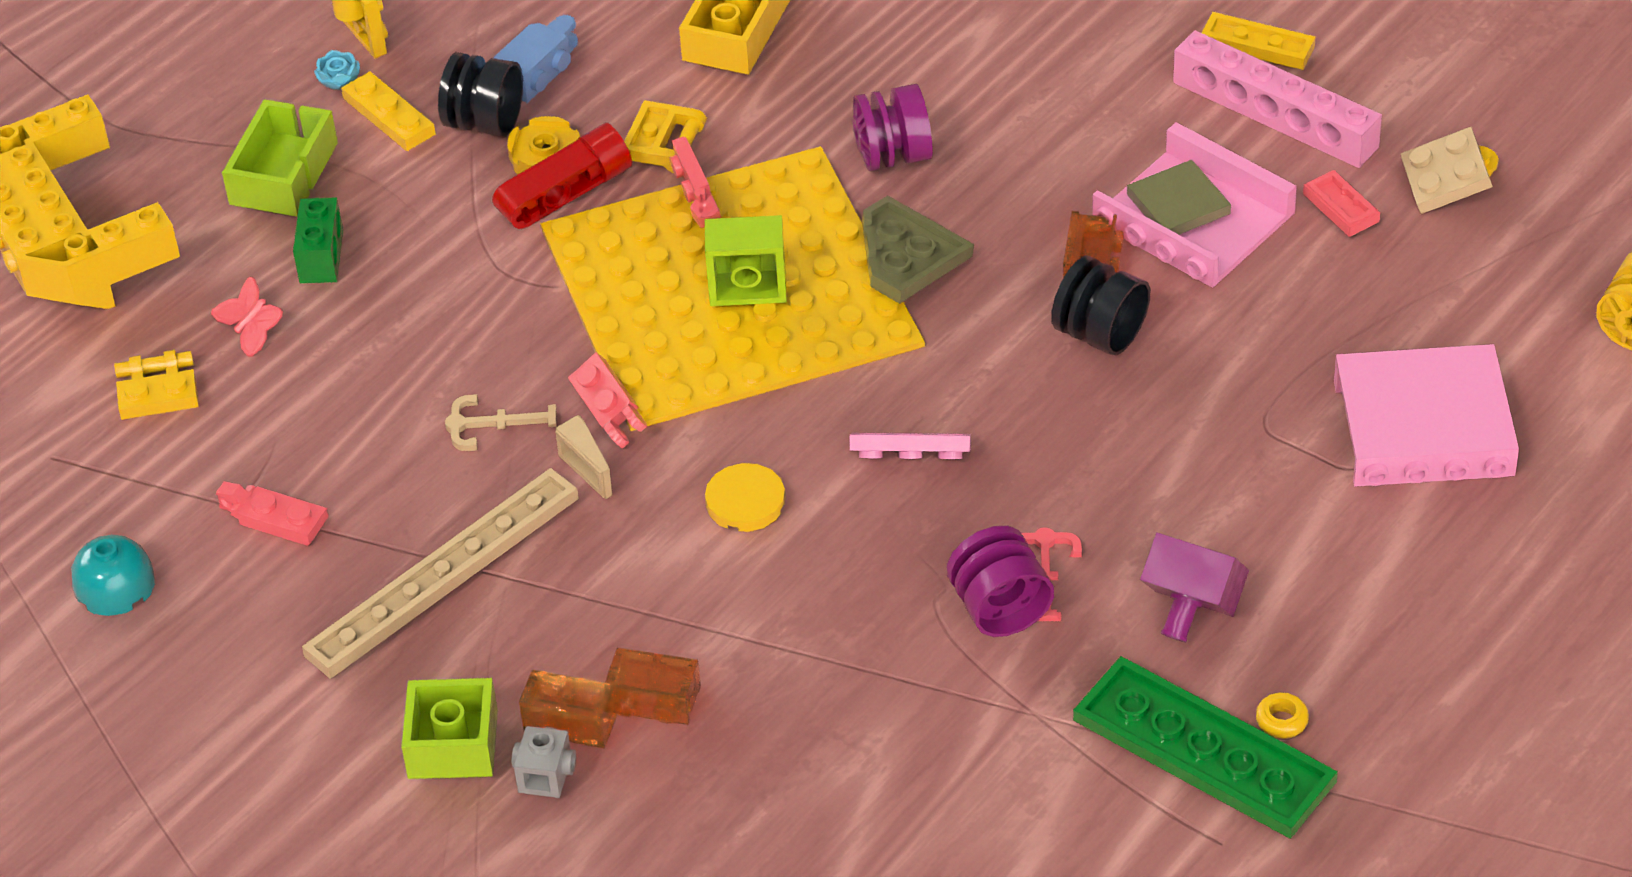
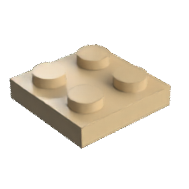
[1400,127,1493,214]

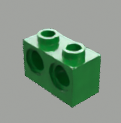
[293,198,343,283]

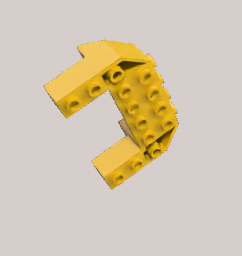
[0,94,180,309]

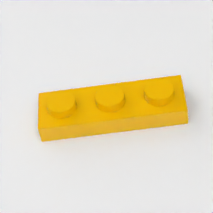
[1201,12,1316,70]
[341,71,436,151]

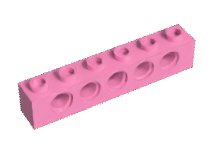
[1173,31,1382,168]

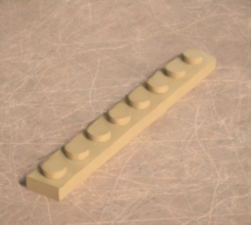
[302,468,579,679]

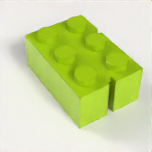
[222,99,338,217]

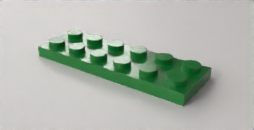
[1073,656,1338,839]

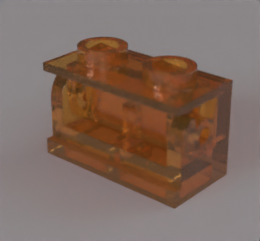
[1063,211,1124,278]
[604,647,701,725]
[519,669,617,749]

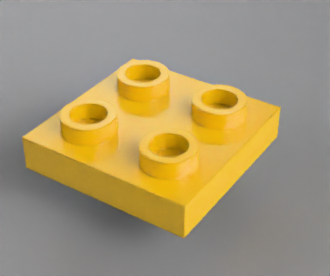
[332,0,388,59]

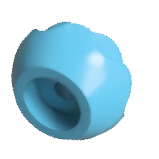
[314,50,360,90]

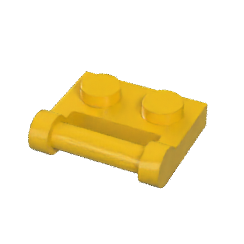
[624,100,707,173]

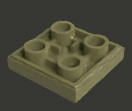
[1127,160,1231,235]

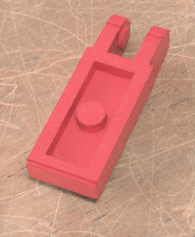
[568,352,647,448]

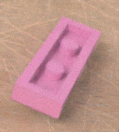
[850,433,971,459]

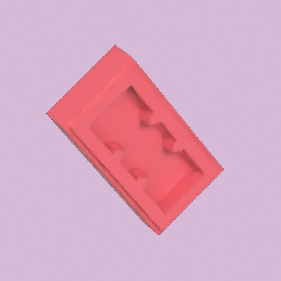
[1303,170,1380,237]

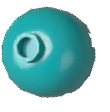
[71,534,155,616]

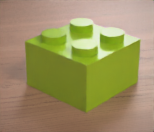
[705,215,787,306]
[401,678,498,779]

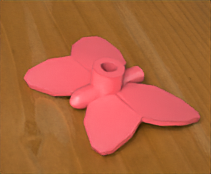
[211,277,283,357]

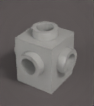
[512,726,576,798]

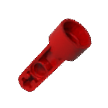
[492,122,633,229]

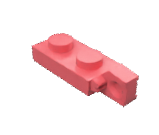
[670,136,721,228]
[216,481,328,546]

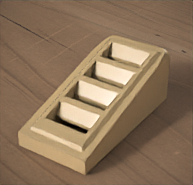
[555,415,612,499]

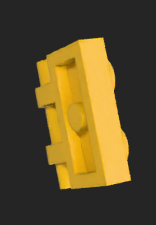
[114,349,199,420]

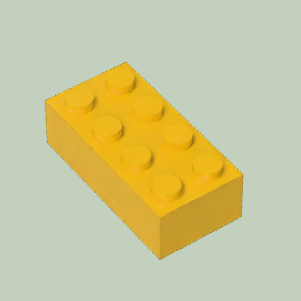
[679,0,790,75]

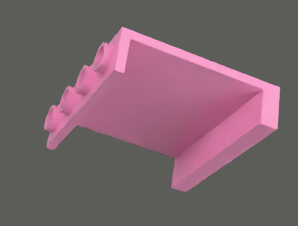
[1092,122,1297,288]
[1334,344,1519,486]

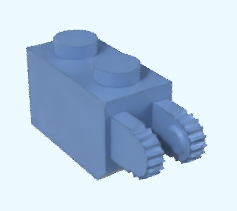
[493,14,578,103]

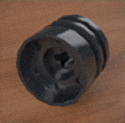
[438,52,523,137]
[1051,255,1151,356]

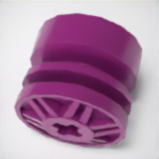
[852,84,933,171]
[947,525,1054,637]

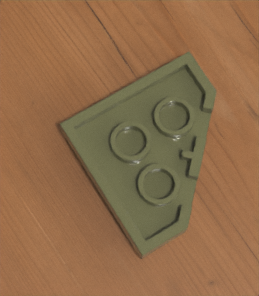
[862,195,974,304]

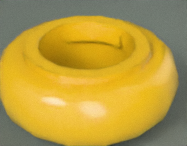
[1256,692,1309,739]

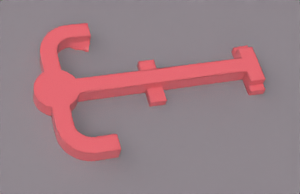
[1021,528,1082,621]

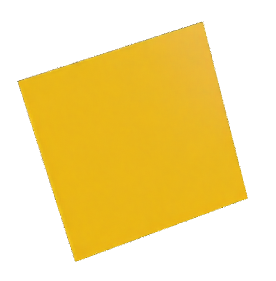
[540,146,925,431]

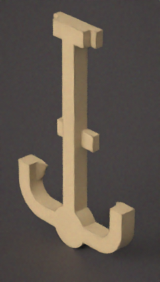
[445,394,557,451]

